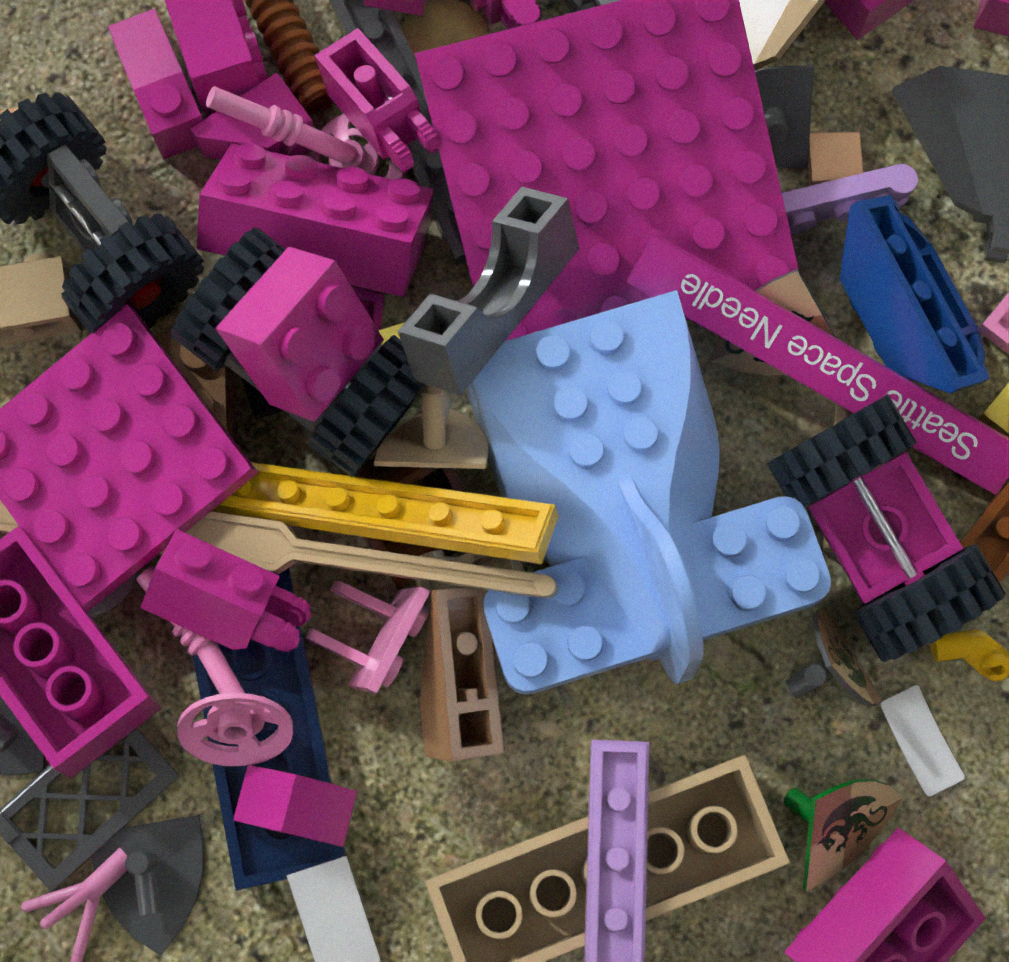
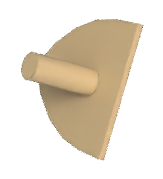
[374,385,489,469]

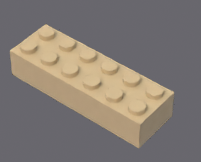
[424,755,790,962]

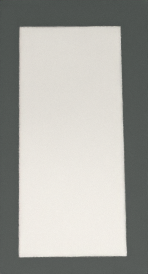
[287,856,381,962]

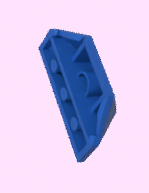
[840,195,990,394]

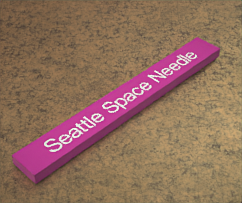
[627,233,1009,495]

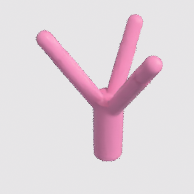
[21,847,128,962]

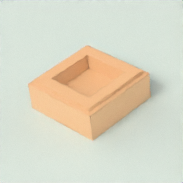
[808,132,863,186]

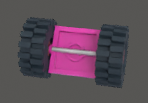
[766,394,1006,662]

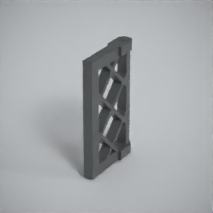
[0,727,180,892]

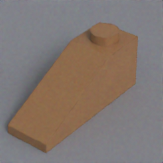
[419,586,504,762]

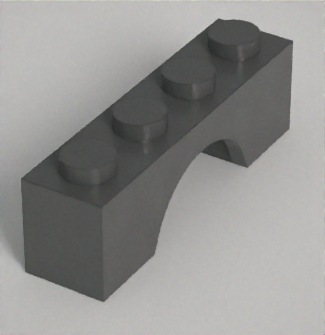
[398,187,579,396]

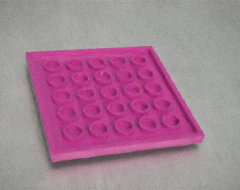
[415,0,799,341]

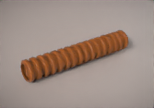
[244,0,334,114]

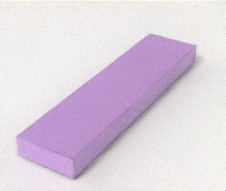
[584,740,649,962]

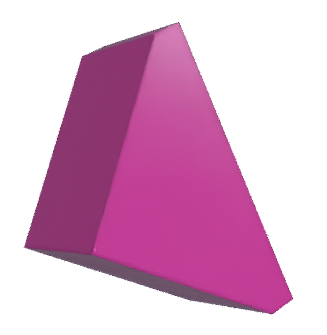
[233,765,358,847]

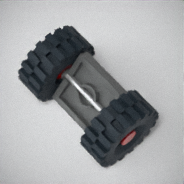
[0,92,204,334]
[170,227,427,477]

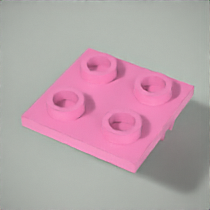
[304,580,430,693]

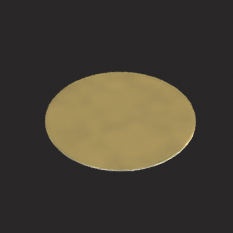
[401,0,489,58]

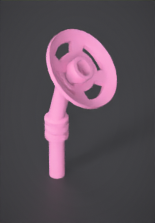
[206,86,406,180]
[136,566,293,766]

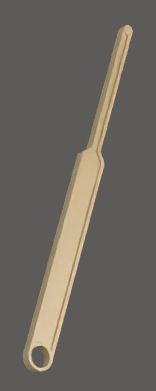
[0,500,558,599]

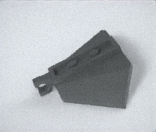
[892,66,1009,263]

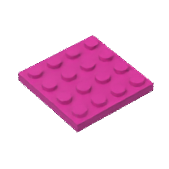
[0,304,258,612]

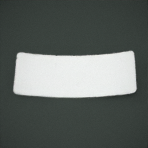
[881,685,965,797]

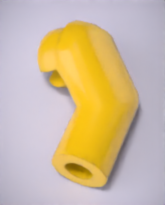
[930,629,1009,682]

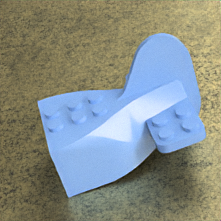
[467,290,831,695]

